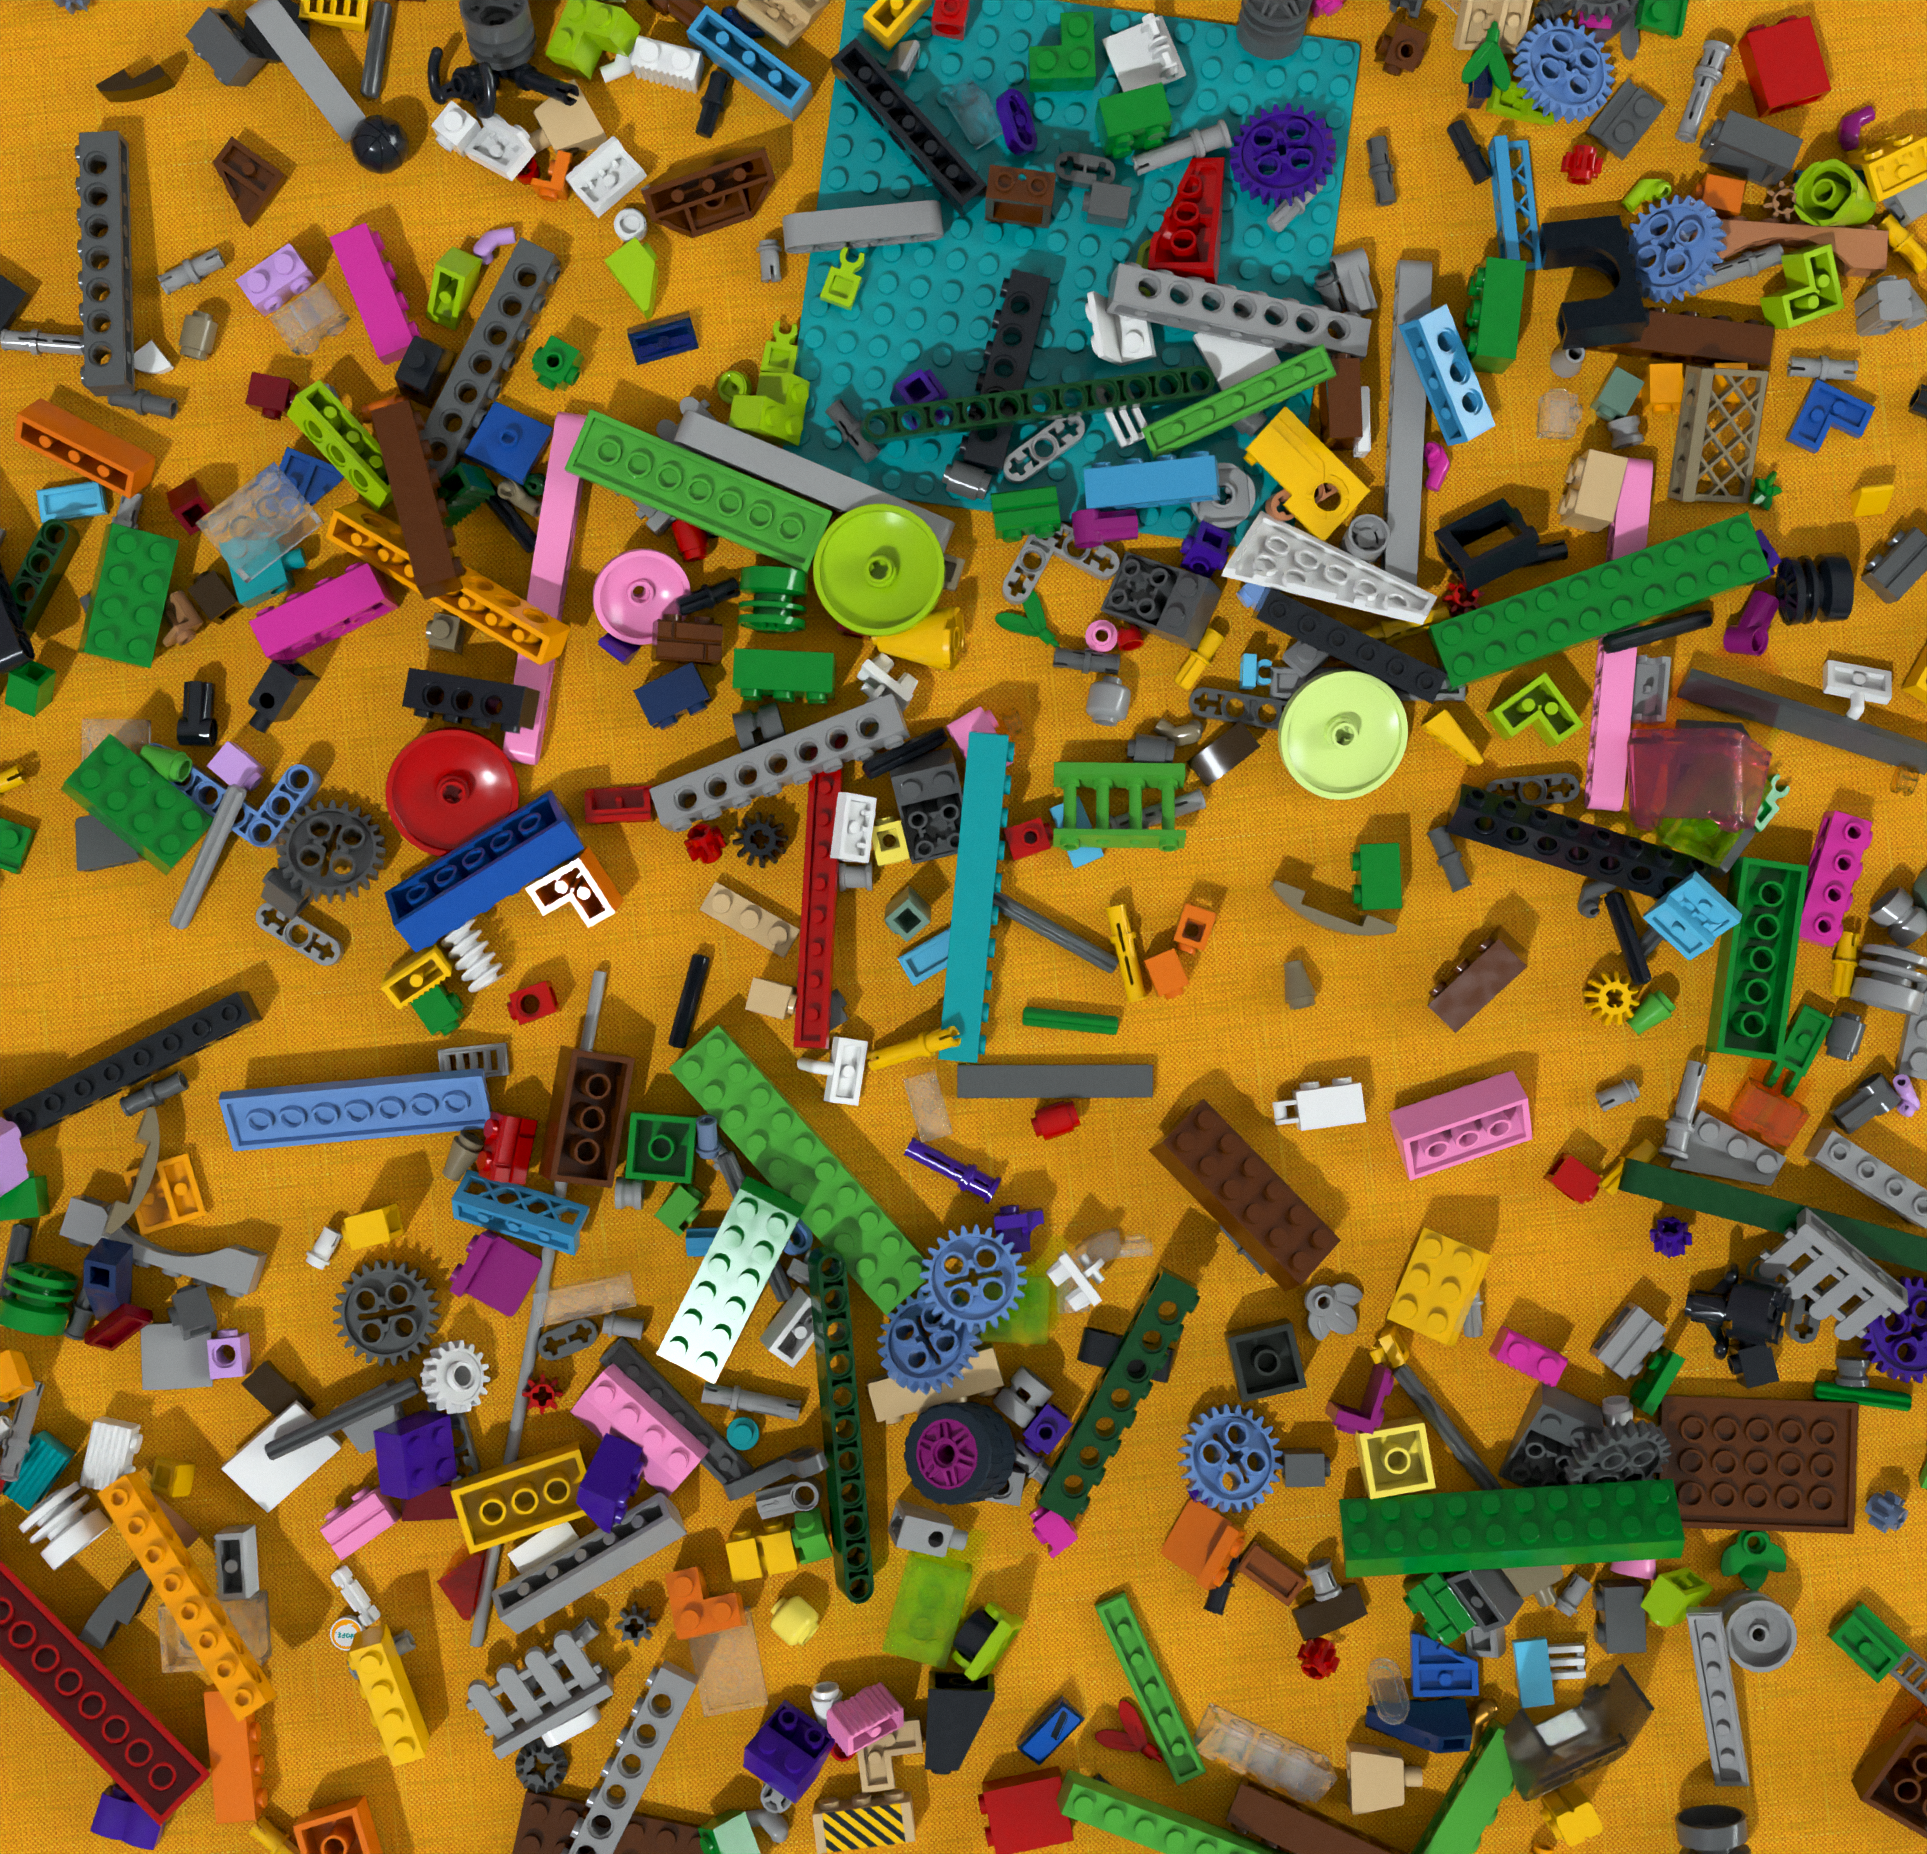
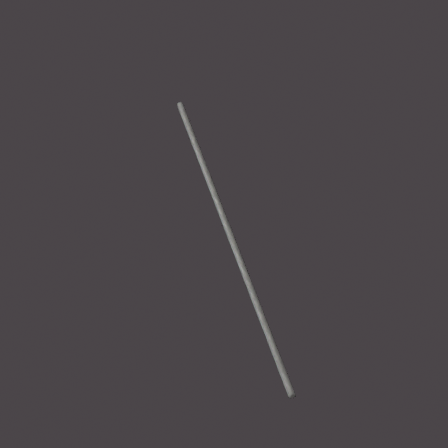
[470,970,607,1647]

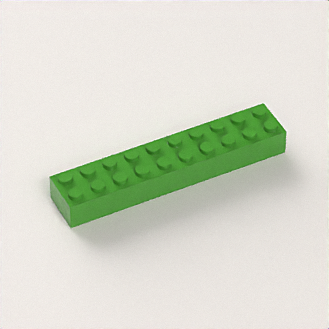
[668,1024,929,1315]

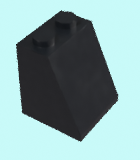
[925,1671,995,1775]

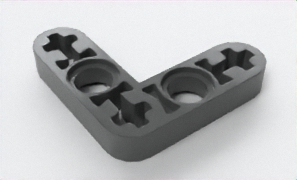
[723,1445,829,1501]

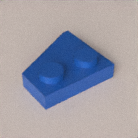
[264,447,345,521]
[1410,1630,1479,1697]

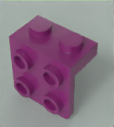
[449,1229,542,1317]
[1325,1362,1394,1435]

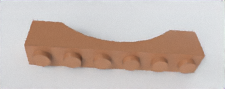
[1682,216,1889,278]

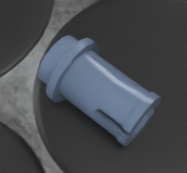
[695,1115,722,1159]

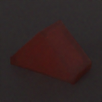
[437,1549,487,1621]

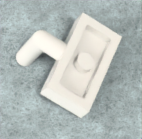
[1823,660,1892,720]
[797,1036,868,1106]

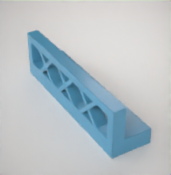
[1487,135,1542,272]
[451,1170,589,1256]

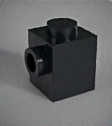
[1727,1340,1779,1389]

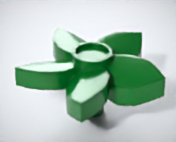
[1749,471,1783,511]

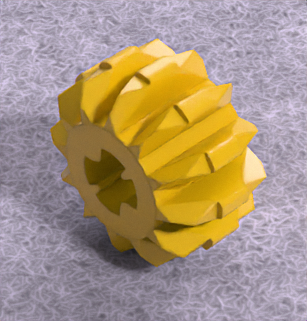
[1582,971,1640,1026]

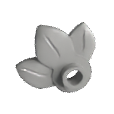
[1305,1282,1363,1341]

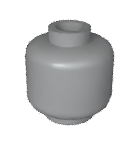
[1086,676,1131,726]

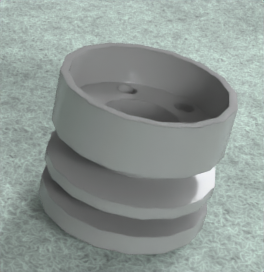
[1849,944,1927,1016]

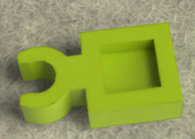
[820,247,865,311]
[760,321,798,374]

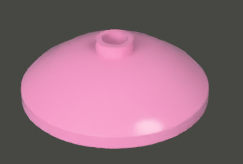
[593,548,691,645]

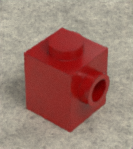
[1003,817,1053,862]

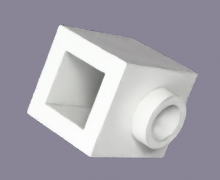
[431,100,481,158]

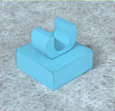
[1239,653,1272,690]

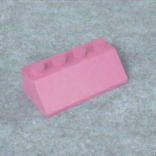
[1389,1070,1533,1181]
[570,1363,710,1498]

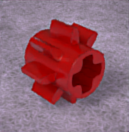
[1560,145,1604,185]
[1442,580,1485,615]
[684,823,727,864]
[522,1371,563,1415]
[1296,1637,1340,1680]

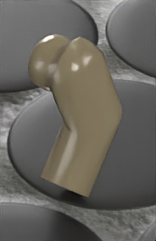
[497,478,542,517]
[1153,718,1204,746]

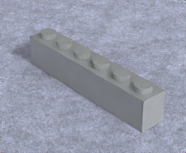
[491,1492,687,1634]

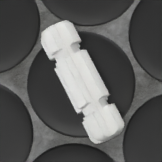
[331,1565,380,1626]

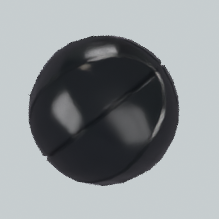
[350,115,409,174]

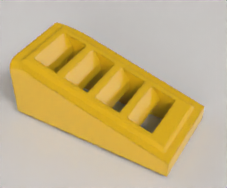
[299,0,369,33]
[1420,709,1484,767]

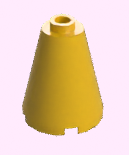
[872,606,964,672]

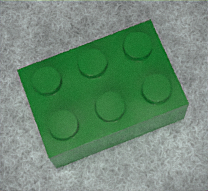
[1462,257,1526,374]
[732,648,837,705]

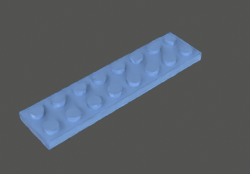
[218,1068,493,1151]

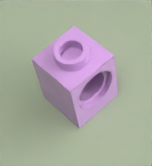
[207,741,266,792]
[207,1328,252,1379]

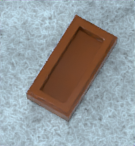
[1237,1540,1308,1607]

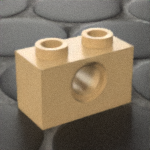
[745,977,798,1020]

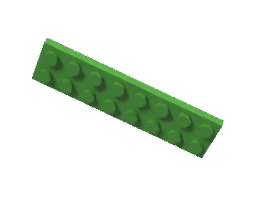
[565,409,833,574]

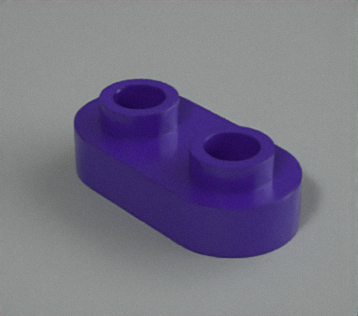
[996,88,1038,156]

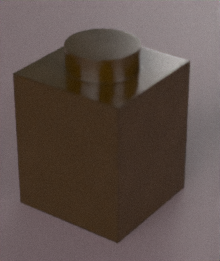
[187,570,245,625]

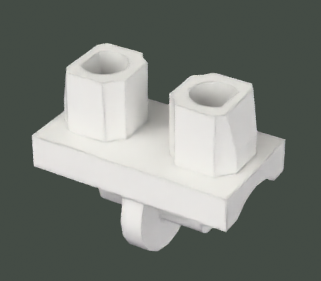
[857,653,918,712]
[1046,1249,1105,1312]

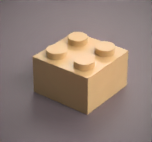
[1557,449,1628,533]

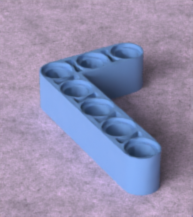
[150,743,321,848]

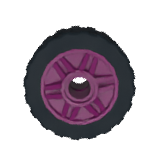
[904,1402,1016,1505]

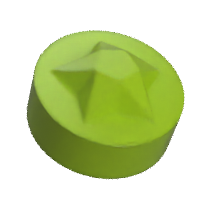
[718,371,752,404]

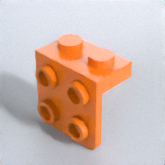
[1161,1499,1248,1590]

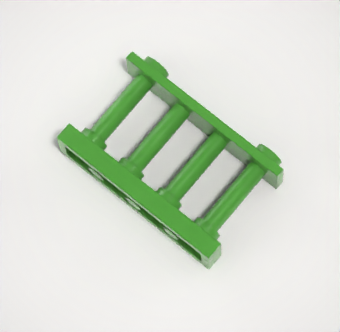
[1053,762,1186,852]

